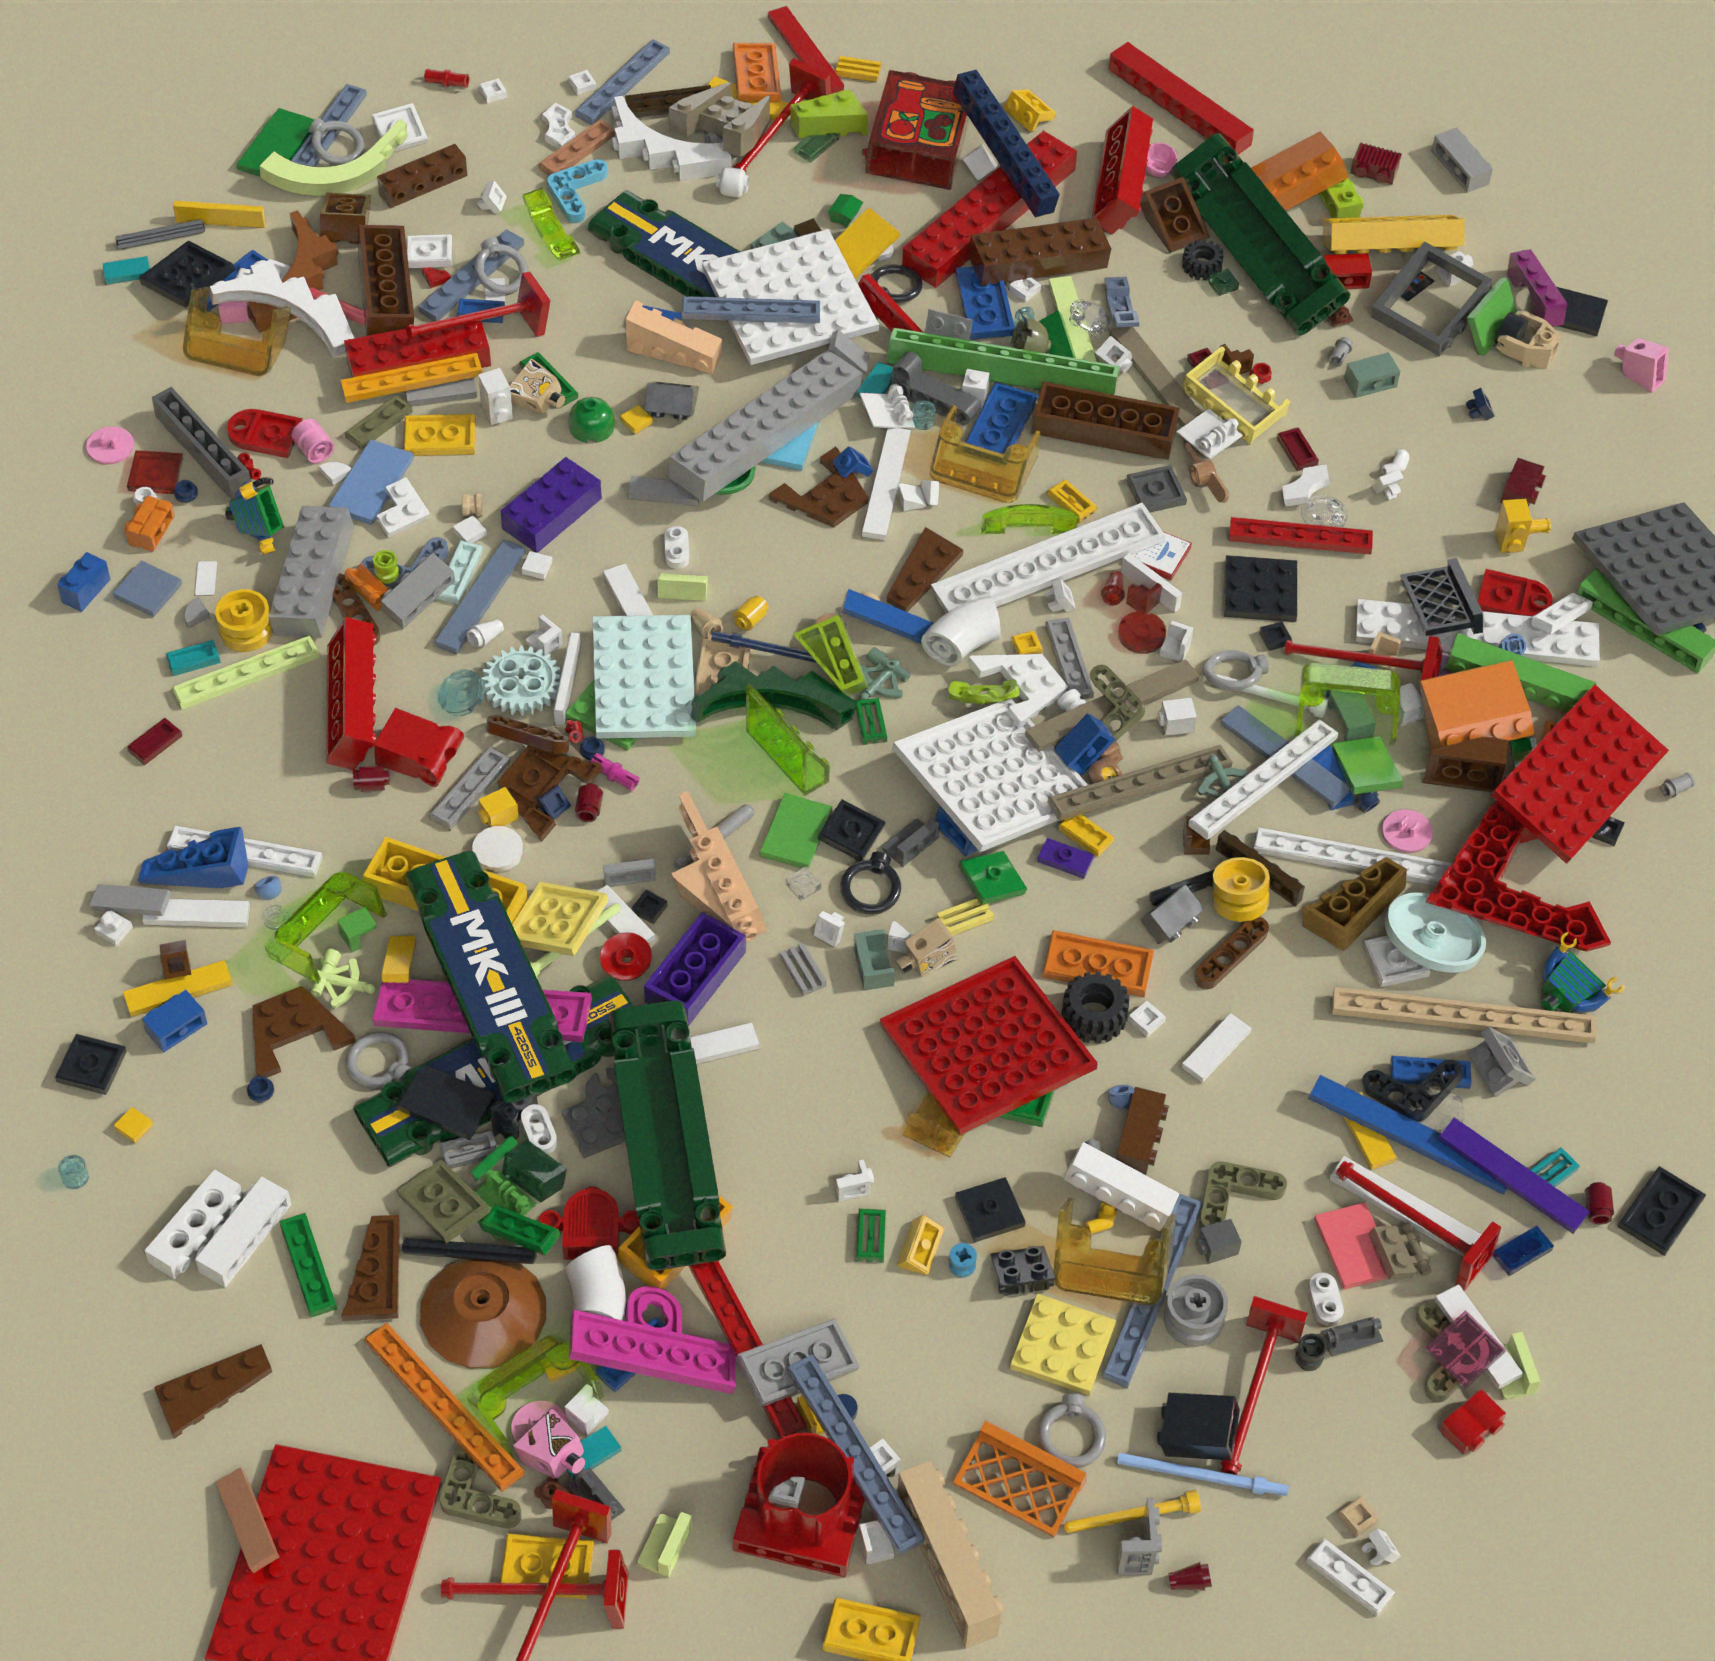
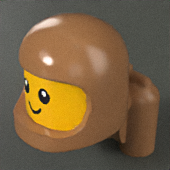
[1088,742,1123,784]

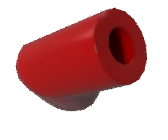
[237,452,261,480]
[565,720,584,743]

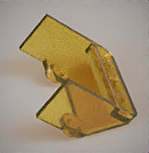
[183,287,291,376]
[930,405,1040,503]
[1053,1197,1176,1305]

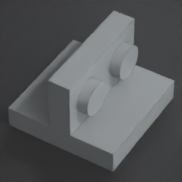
[1468,1027,1536,1096]

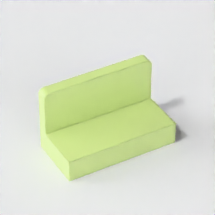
[657,573,708,601]
[1500,1332,1541,1400]
[638,1512,692,1578]

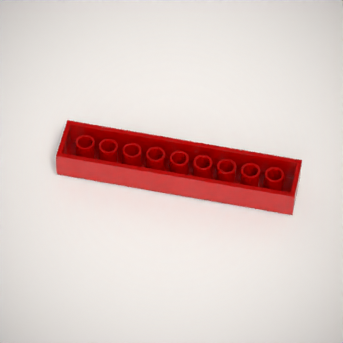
[902,130,1077,288]

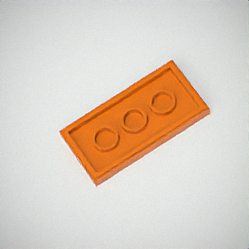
[733,43,781,102]
[1042,930,1154,997]

